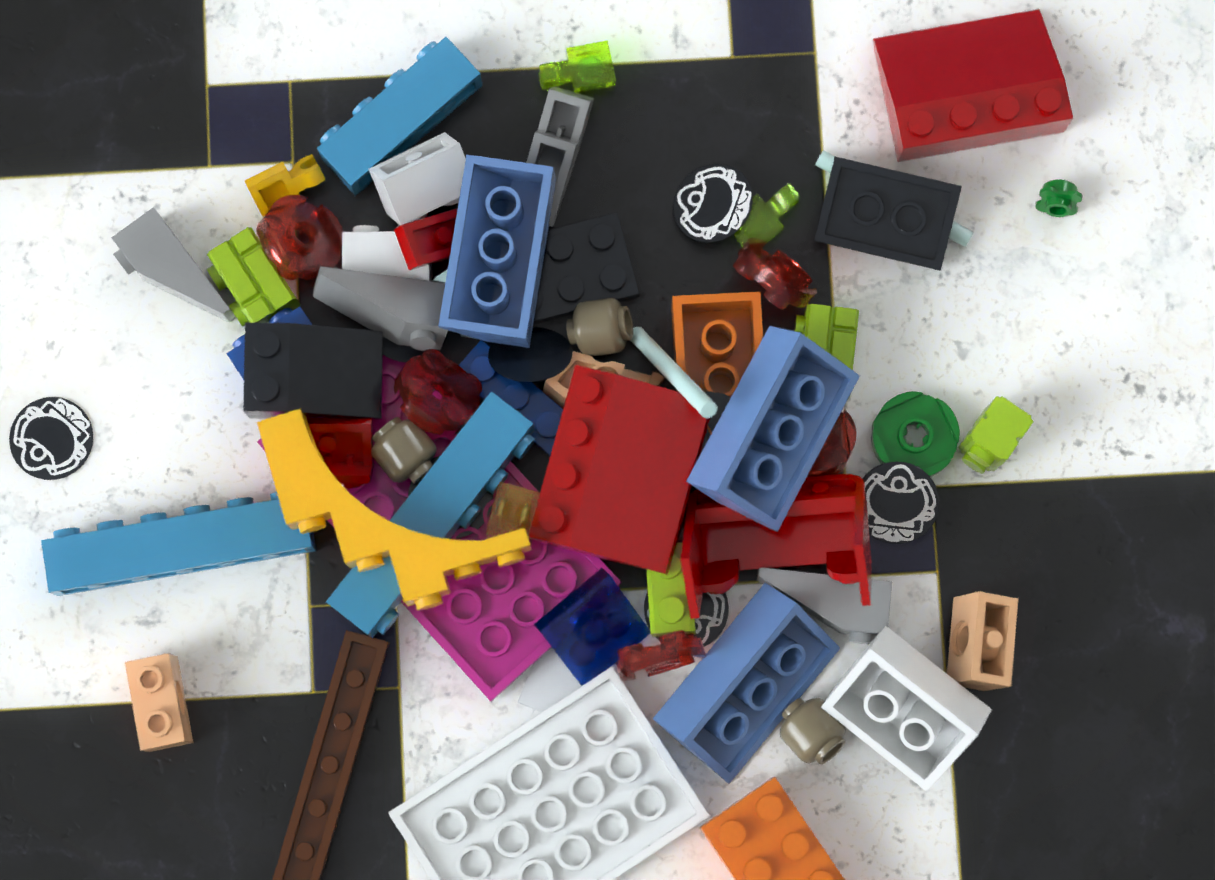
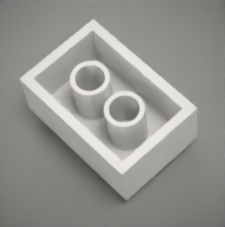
[821,625,992,791]

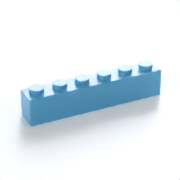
[326,391,536,638]
[41,492,317,596]

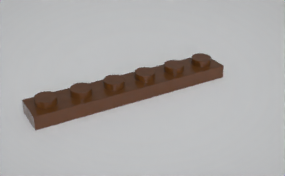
[273,630,390,880]

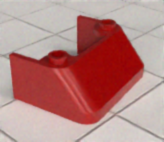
[680,474,872,619]

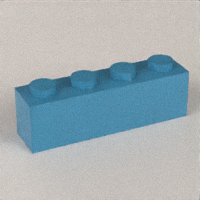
[317,37,482,196]

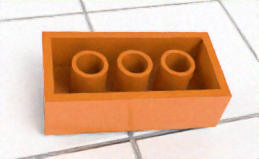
[671,292,763,435]
[699,777,845,880]

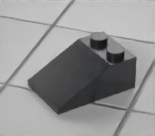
[243,323,383,419]

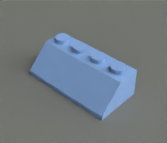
[438,154,556,348]
[686,326,860,532]
[653,582,840,784]

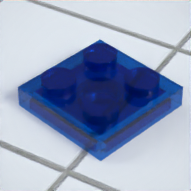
[533,568,651,686]

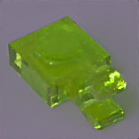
[538,40,616,93]
[733,183,800,255]

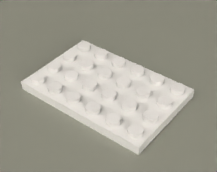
[388,666,710,880]

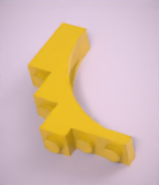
[257,409,532,611]

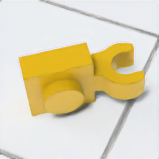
[244,155,326,222]

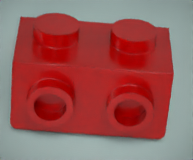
[307,418,374,488]

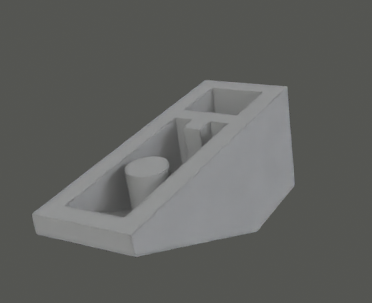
[111,207,236,322]
[313,266,448,351]
[756,567,892,644]

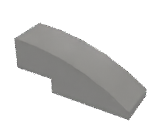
[526,86,595,227]

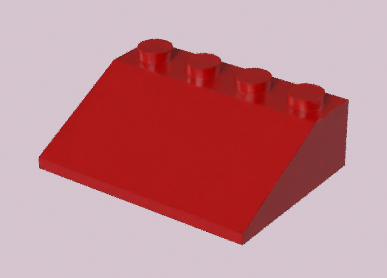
[873,9,1073,162]
[528,365,710,575]

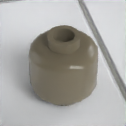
[566,298,633,357]
[371,417,437,484]
[780,698,846,765]

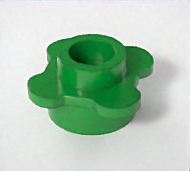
[1035,179,1082,217]

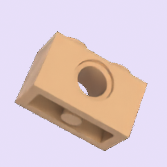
[947,591,1018,691]
[125,653,193,752]

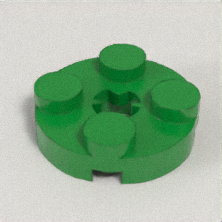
[871,391,960,477]

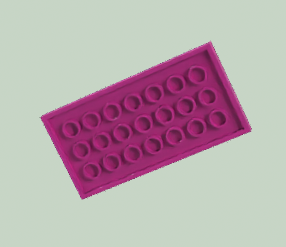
[257,355,622,702]

